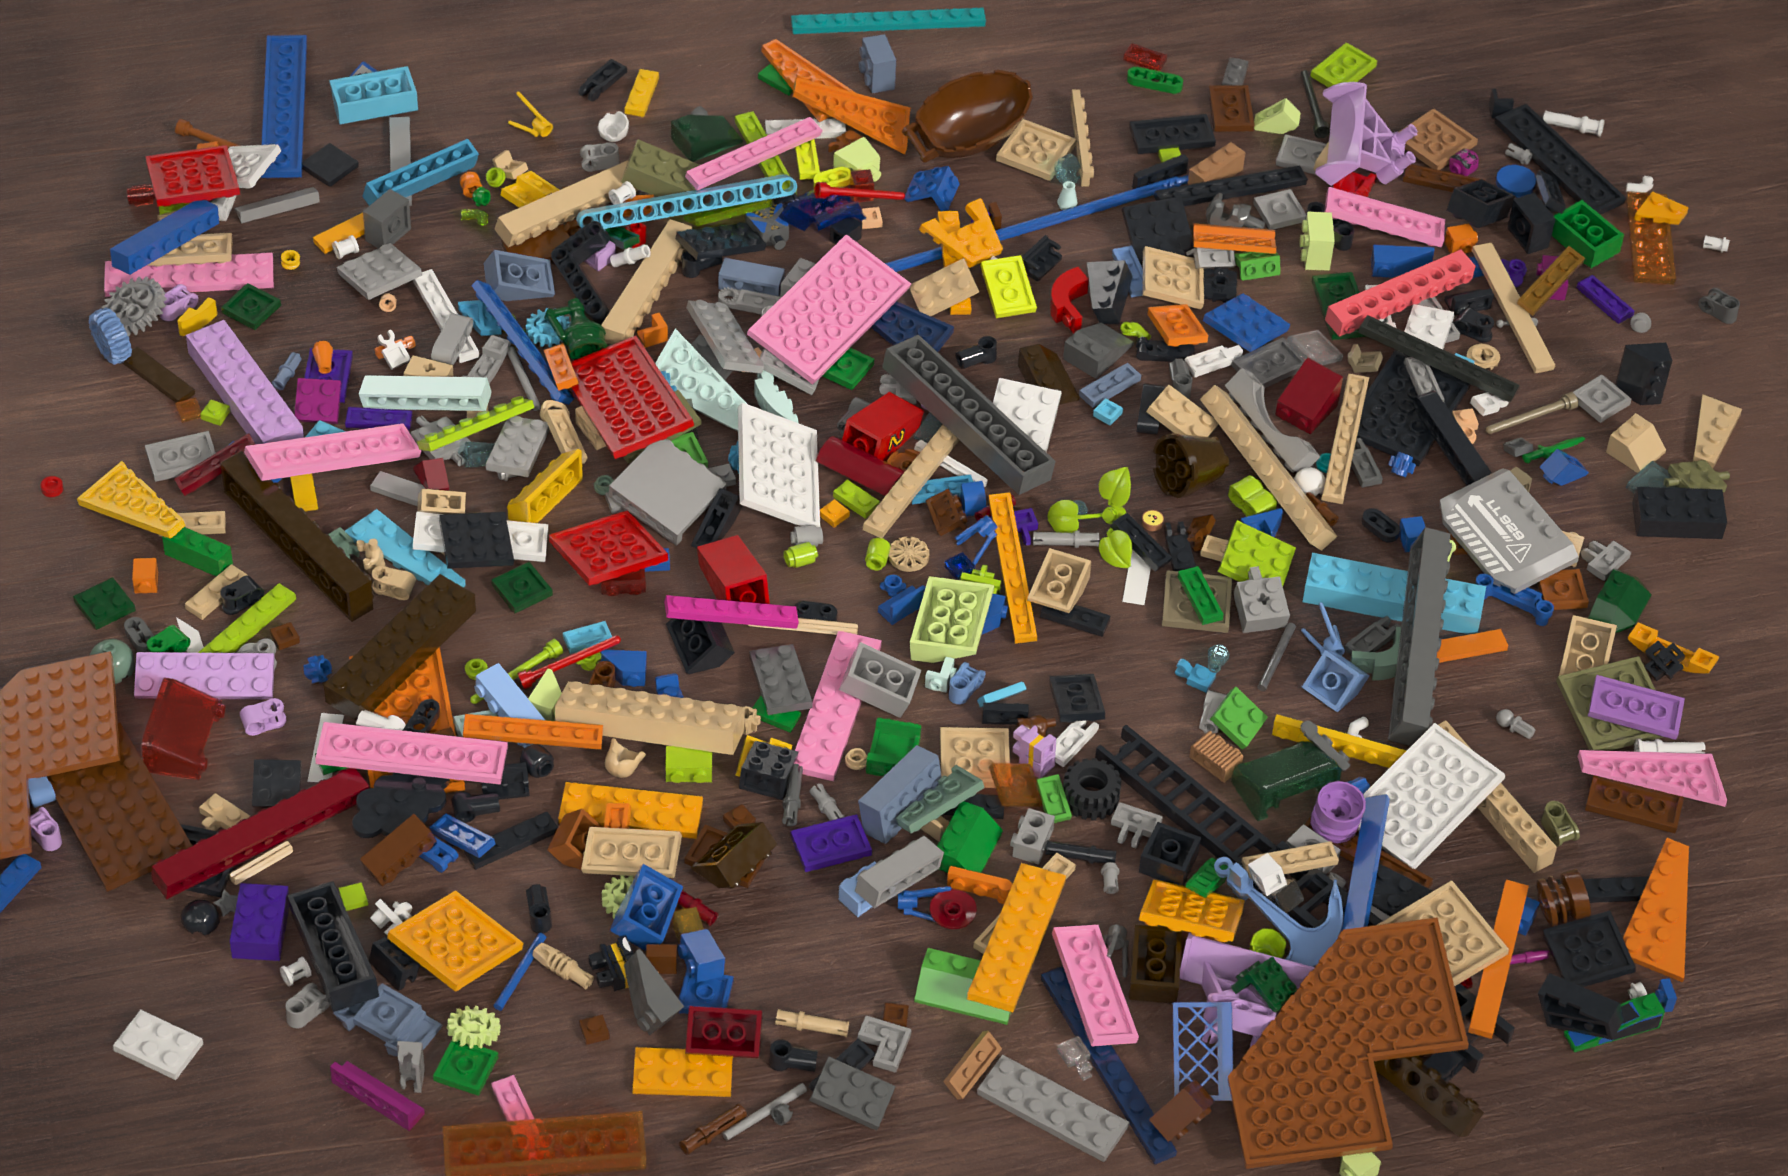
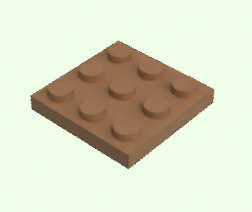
[1399,109,1478,170]

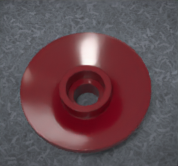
[930,889,977,929]

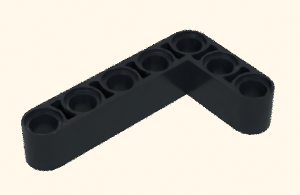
[551,221,610,325]

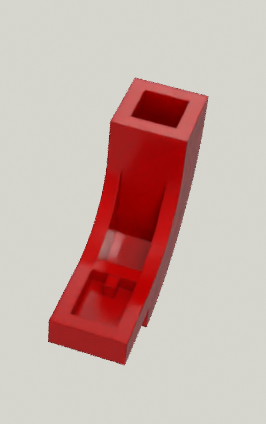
[1050,267,1089,334]

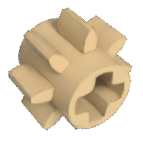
[743,706,761,735]

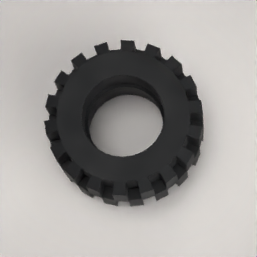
[1063,758,1122,820]

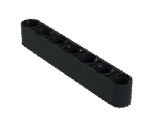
[1413,390,1492,486]

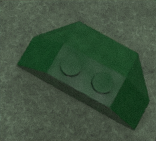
[1588,569,1652,633]

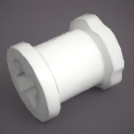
[609,181,636,204]
[332,235,359,259]
[280,957,311,986]

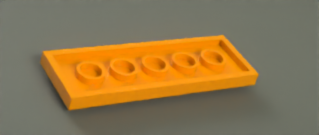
[558,782,703,839]

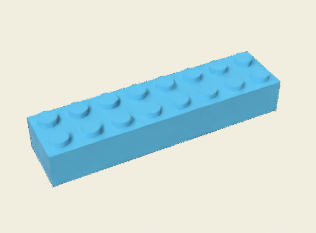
[1303,553,1486,635]

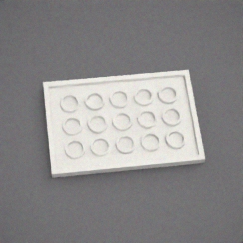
[738,402,820,527]
[1358,723,1505,869]

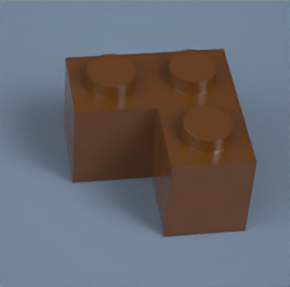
[1149,1079,1215,1142]

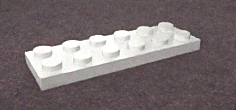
[413,512,548,562]

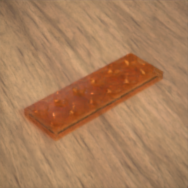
[1626,191,1676,285]

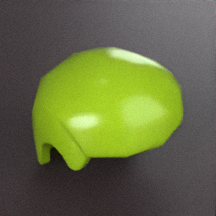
[1249,928,1286,959]

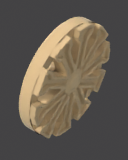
[888,537,929,572]

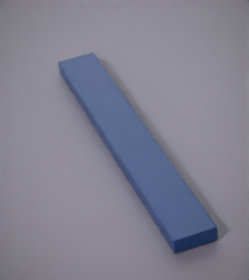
[1341,794,1390,932]

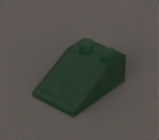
[671,115,743,162]

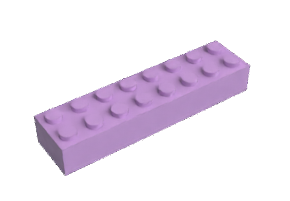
[186,320,304,445]

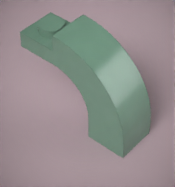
[1350,627,1401,680]

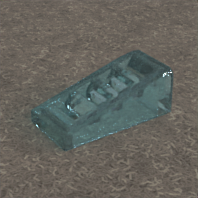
[463,442,495,467]

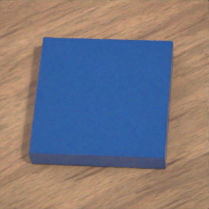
[679,969,734,1014]

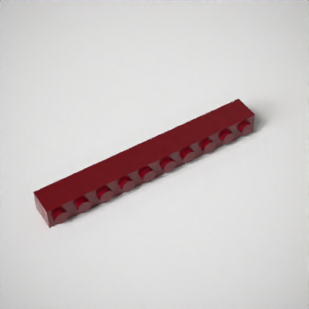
[151,768,369,900]

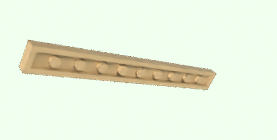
[863,425,959,538]

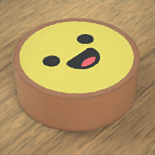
[1142,510,1164,531]

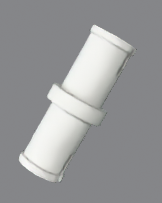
[610,244,651,267]

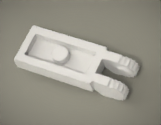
[1055,721,1099,767]

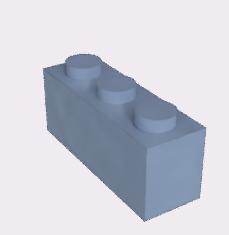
[718,258,785,297]

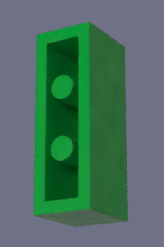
[162,527,233,577]

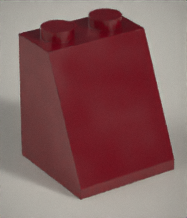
[1275,358,1343,434]

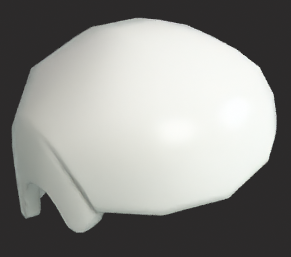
[598,111,629,142]
[1294,467,1326,496]

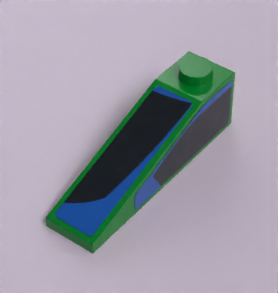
[1563,993,1665,1052]

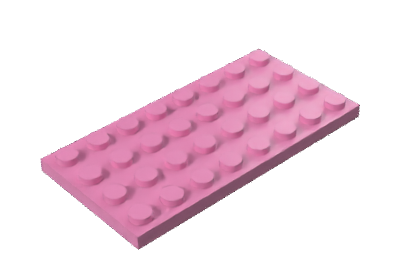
[747,235,911,385]

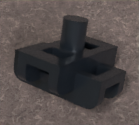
[1644,641,1685,681]

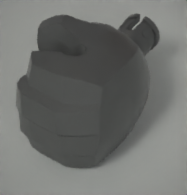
[1206,193,1265,229]

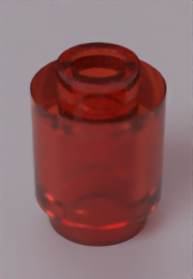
[127,184,156,206]

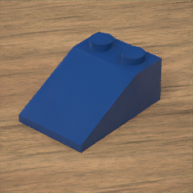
[610,864,683,951]

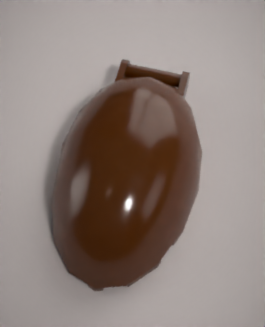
[902,70,1033,163]

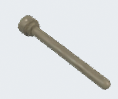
[1486,392,1578,434]

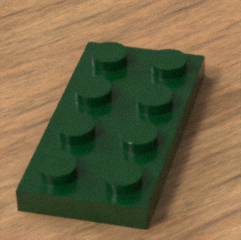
[1312,272,1366,340]

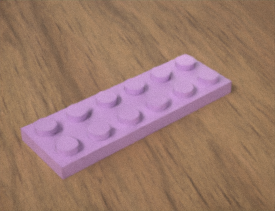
[134,652,275,699]

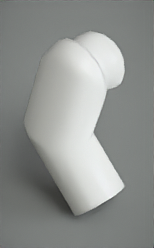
[1626,176,1654,194]
[1347,717,1369,738]

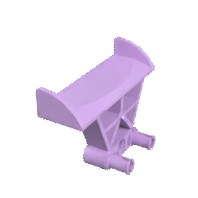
[1315,82,1418,186]
[1180,932,1315,1049]

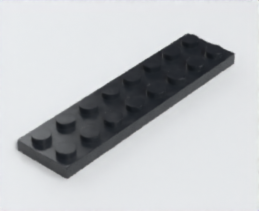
[1494,104,1626,215]

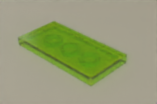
[683,199,773,226]

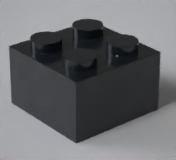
[1507,193,1555,254]
[1139,822,1201,886]

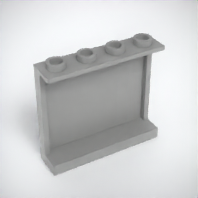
[609,439,727,546]

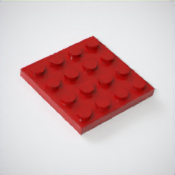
[145,145,240,206]
[549,511,668,586]

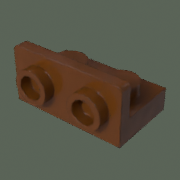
[926,488,969,536]

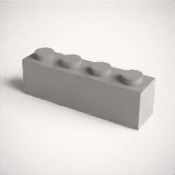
[855,836,944,908]

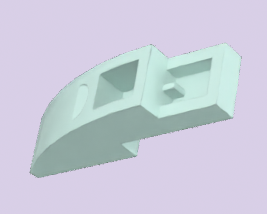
[754,370,798,423]

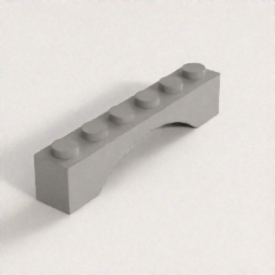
[1225,368,1320,473]

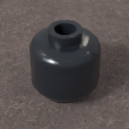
[520,744,554,778]

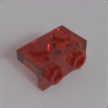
[601,568,646,596]

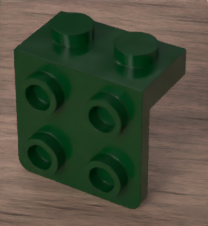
[1231,956,1298,1012]

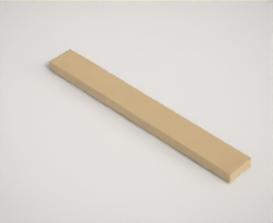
[1472,242,1555,373]
[1322,373,1369,504]

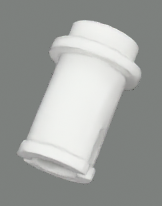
[1703,235,1729,253]

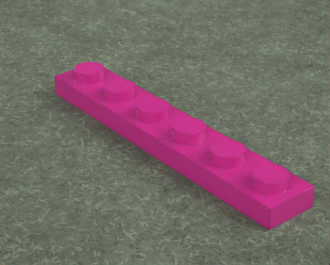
[664,595,799,629]

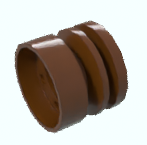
[1536,869,1591,927]

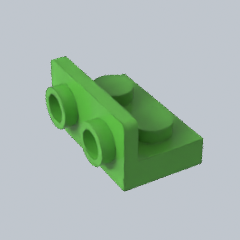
[1234,252,1280,280]

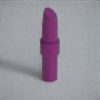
[1510,951,1550,965]

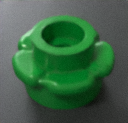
[472,187,491,207]

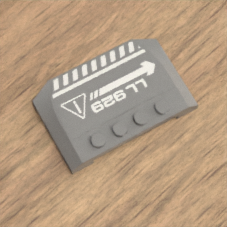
[1439,468,1579,594]

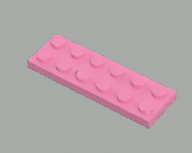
[1325,187,1445,247]
[1052,925,1139,1046]

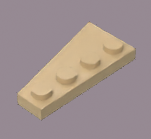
[1693,395,1742,468]

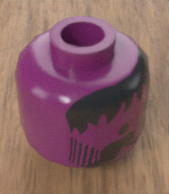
[1449,149,1479,176]

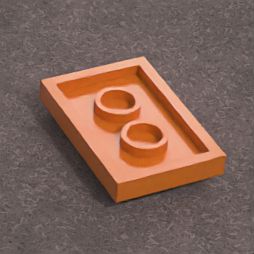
[1147,304,1208,347]

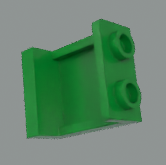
[866,718,921,777]

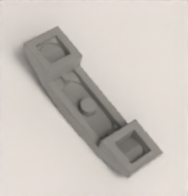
[462,335,511,384]

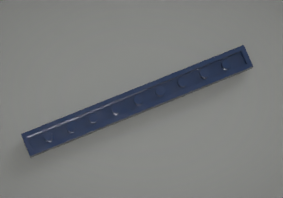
[1041,966,1177,1165]

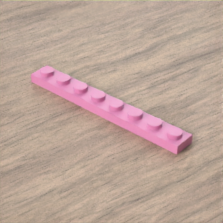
[685,117,822,191]

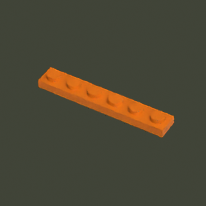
[463,714,603,749]

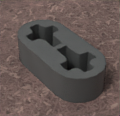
[124,617,154,652]

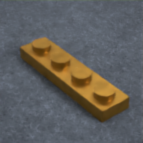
[1517,246,1585,316]

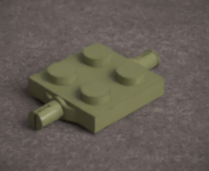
[1664,460,1730,492]

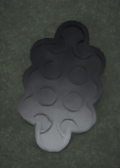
[352,773,450,839]

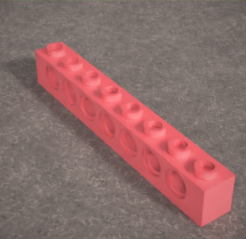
[1325,250,1476,337]

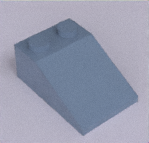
[484,250,555,301]

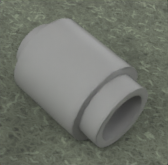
[790,525,823,547]

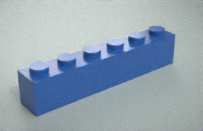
[110,200,219,275]

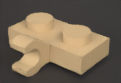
[199,793,250,831]

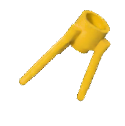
[508,92,553,137]

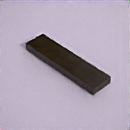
[122,347,195,405]

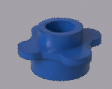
[880,575,906,597]

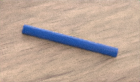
[494,933,546,1011]

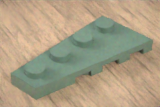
[896,765,985,833]

